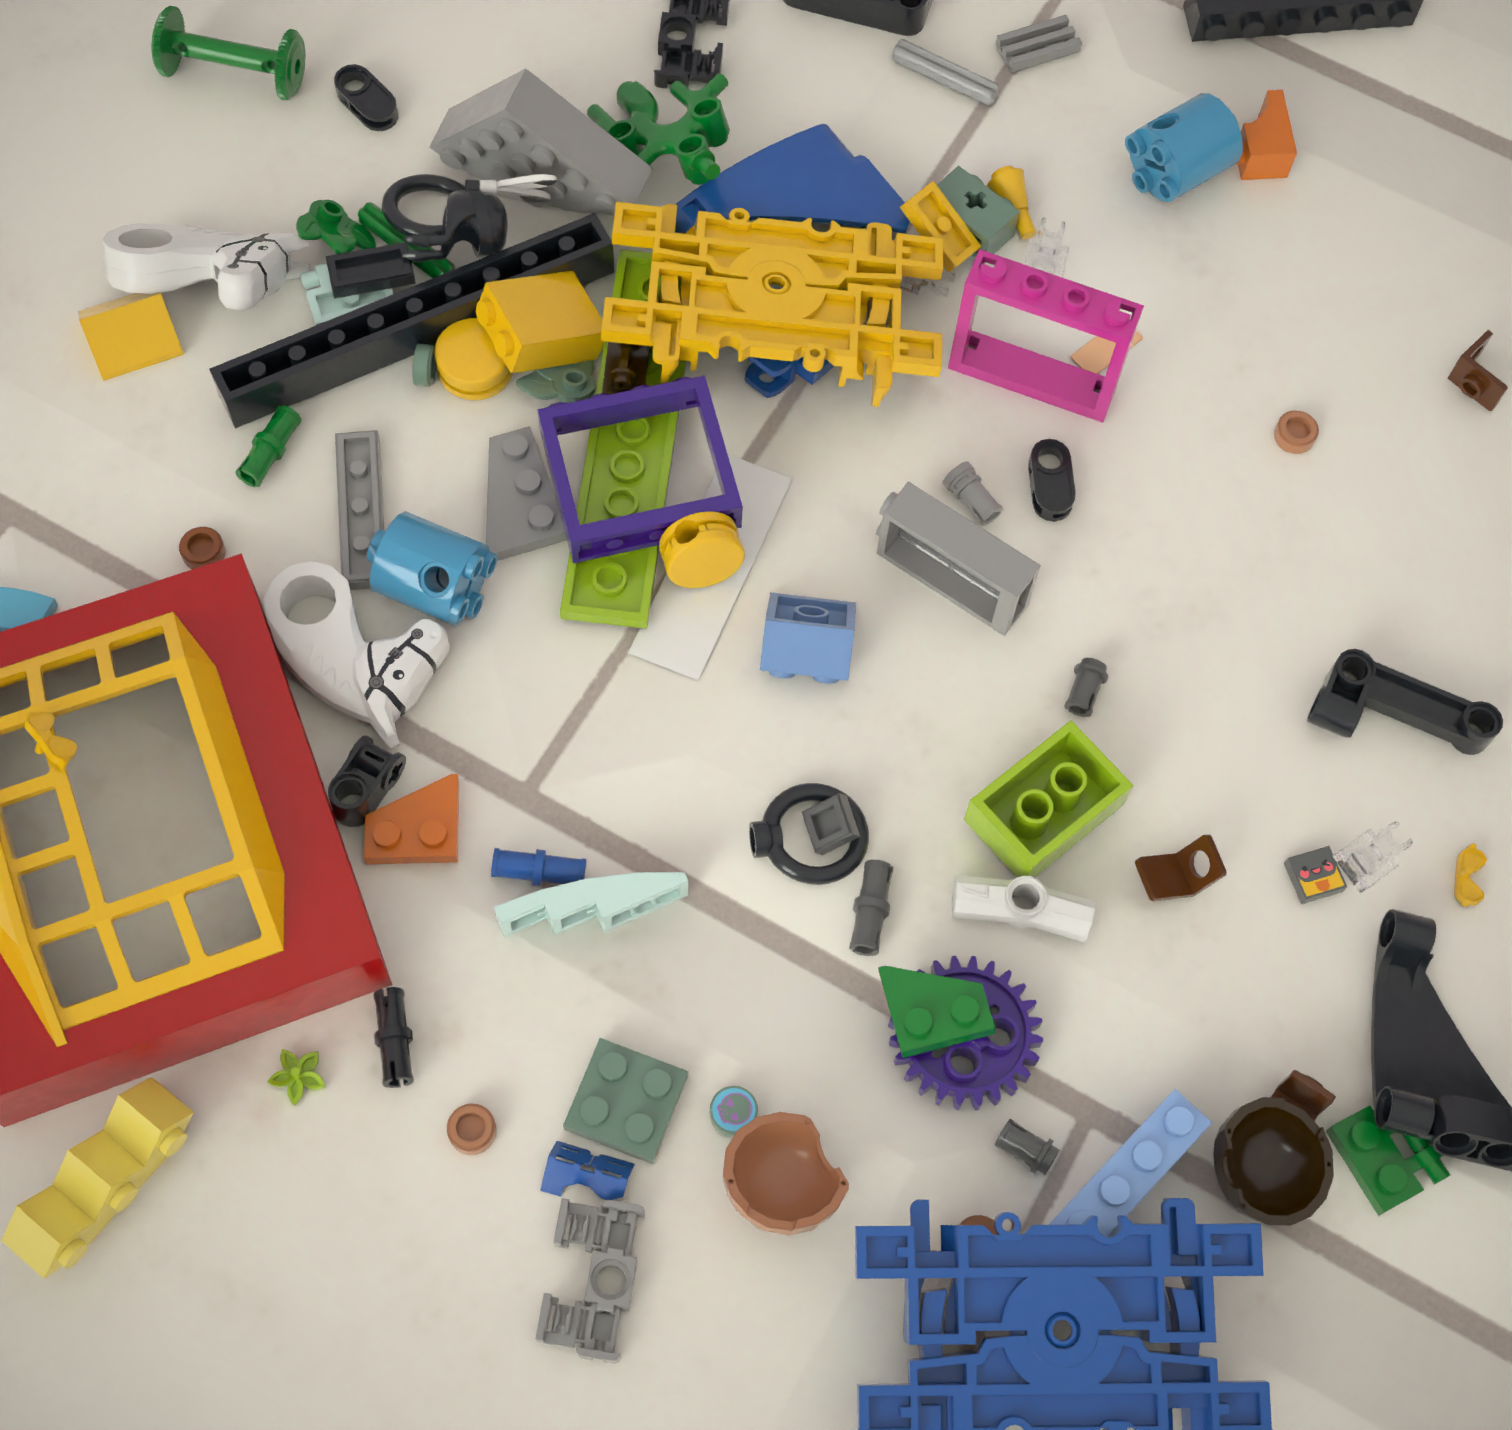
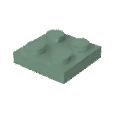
[563,1038,688,1164]

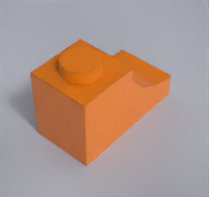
[1236,89,1297,180]

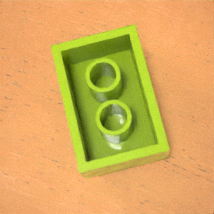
[964,720,1134,878]

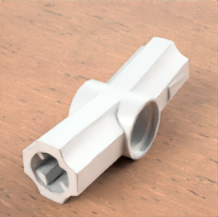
[952,875,1096,942]

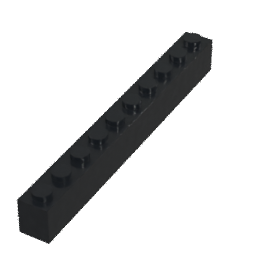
[209,213,615,428]

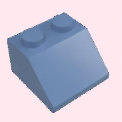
[760,592,856,684]

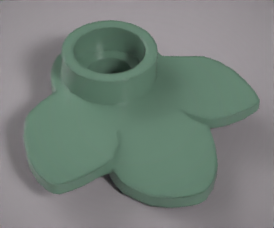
[516,360,595,403]

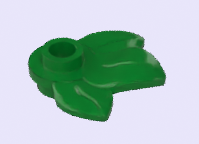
[296,200,376,254]

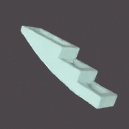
[494,872,688,938]

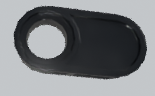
[334,64,399,131]
[1028,439,1076,522]

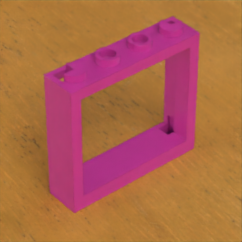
[948,249,1144,423]

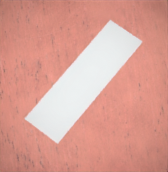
[628,454,793,681]

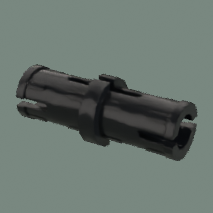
[373,987,414,1088]

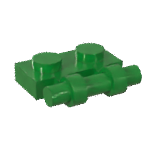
[1326,1105,1451,1216]

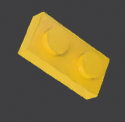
[900,181,981,273]

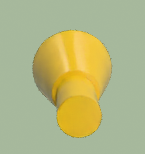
[987,165,1037,239]

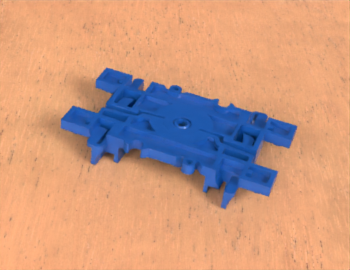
[855,1198,1272,1430]

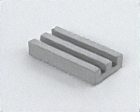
[995,15,1082,73]

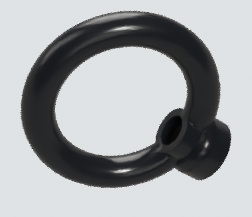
[382,174,465,236]
[749,783,869,885]

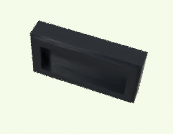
[325,242,416,299]

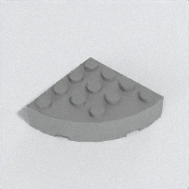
[429,68,653,215]

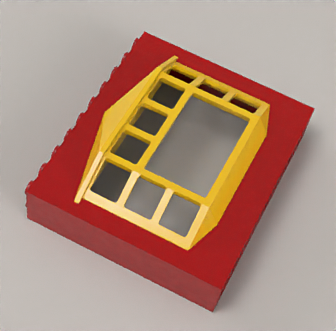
[0,553,393,1127]

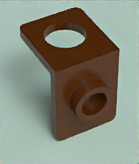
[1447,330,1508,411]
[1135,834,1227,901]
[1271,1070,1336,1121]

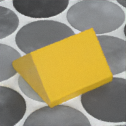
[78,292,184,381]

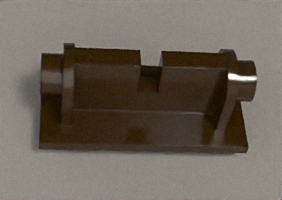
[602,342,650,395]

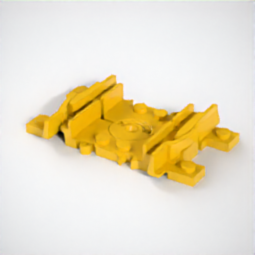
[601,202,944,407]

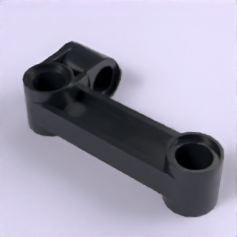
[1307,649,1503,755]

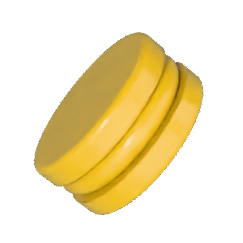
[434,318,513,400]
[659,511,745,588]

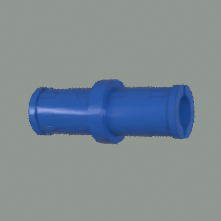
[491,848,587,886]

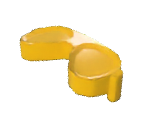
[24,712,77,770]
[1454,843,1487,907]

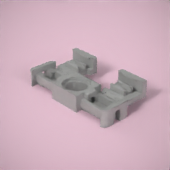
[535,1198,645,1364]

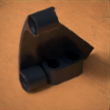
[1371,909,1512,1172]

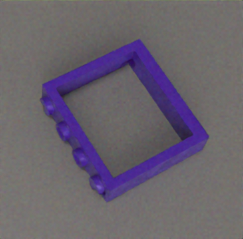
[537,375,743,563]

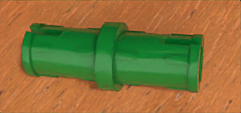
[236,405,302,487]

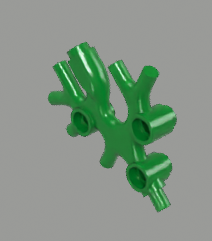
[587,73,730,185]

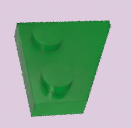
[878,966,995,1058]

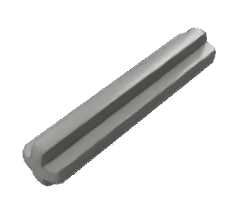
[892,39,1000,105]

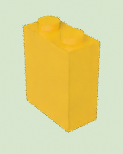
[475,271,605,374]

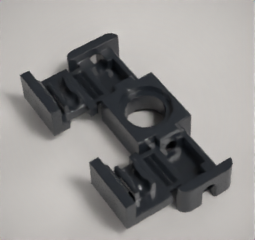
[654,0,730,88]

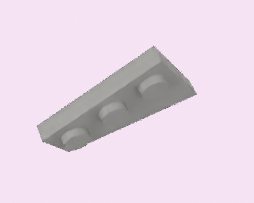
[486,426,567,561]

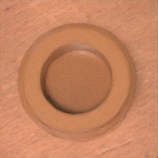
[1274,410,1319,454]
[447,1103,497,1155]

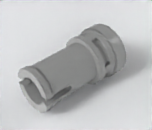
[942,461,1003,526]

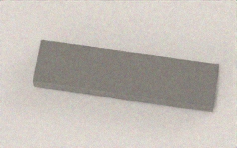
[335,430,384,590]

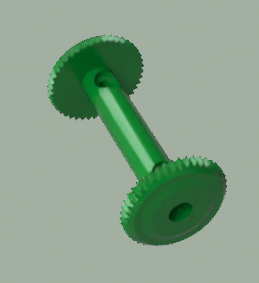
[151,6,306,100]

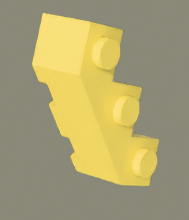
[1,1077,194,1278]

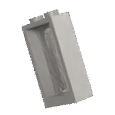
[876,481,1041,636]

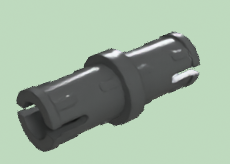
[849,860,894,956]

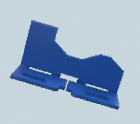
[540,1141,635,1200]

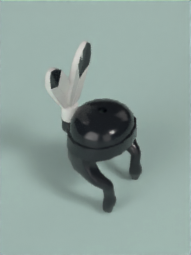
[401,174,557,262]

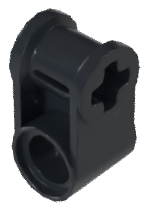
[328,735,406,827]

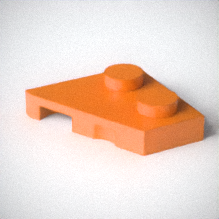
[364,774,460,865]

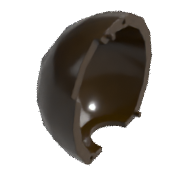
[1213,1097,1334,1226]

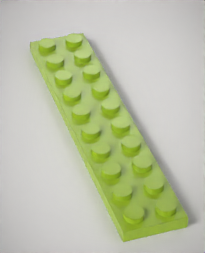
[560,249,687,629]

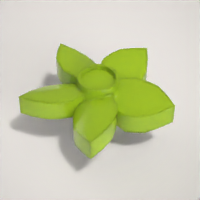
[267,1049,326,1106]

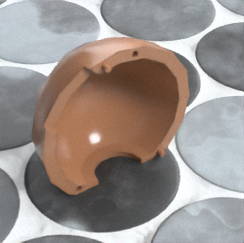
[723,1112,849,1236]

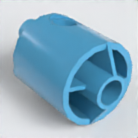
[1125,93,1243,202]
[367,511,498,626]

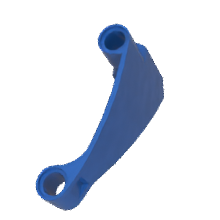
[675,124,910,234]

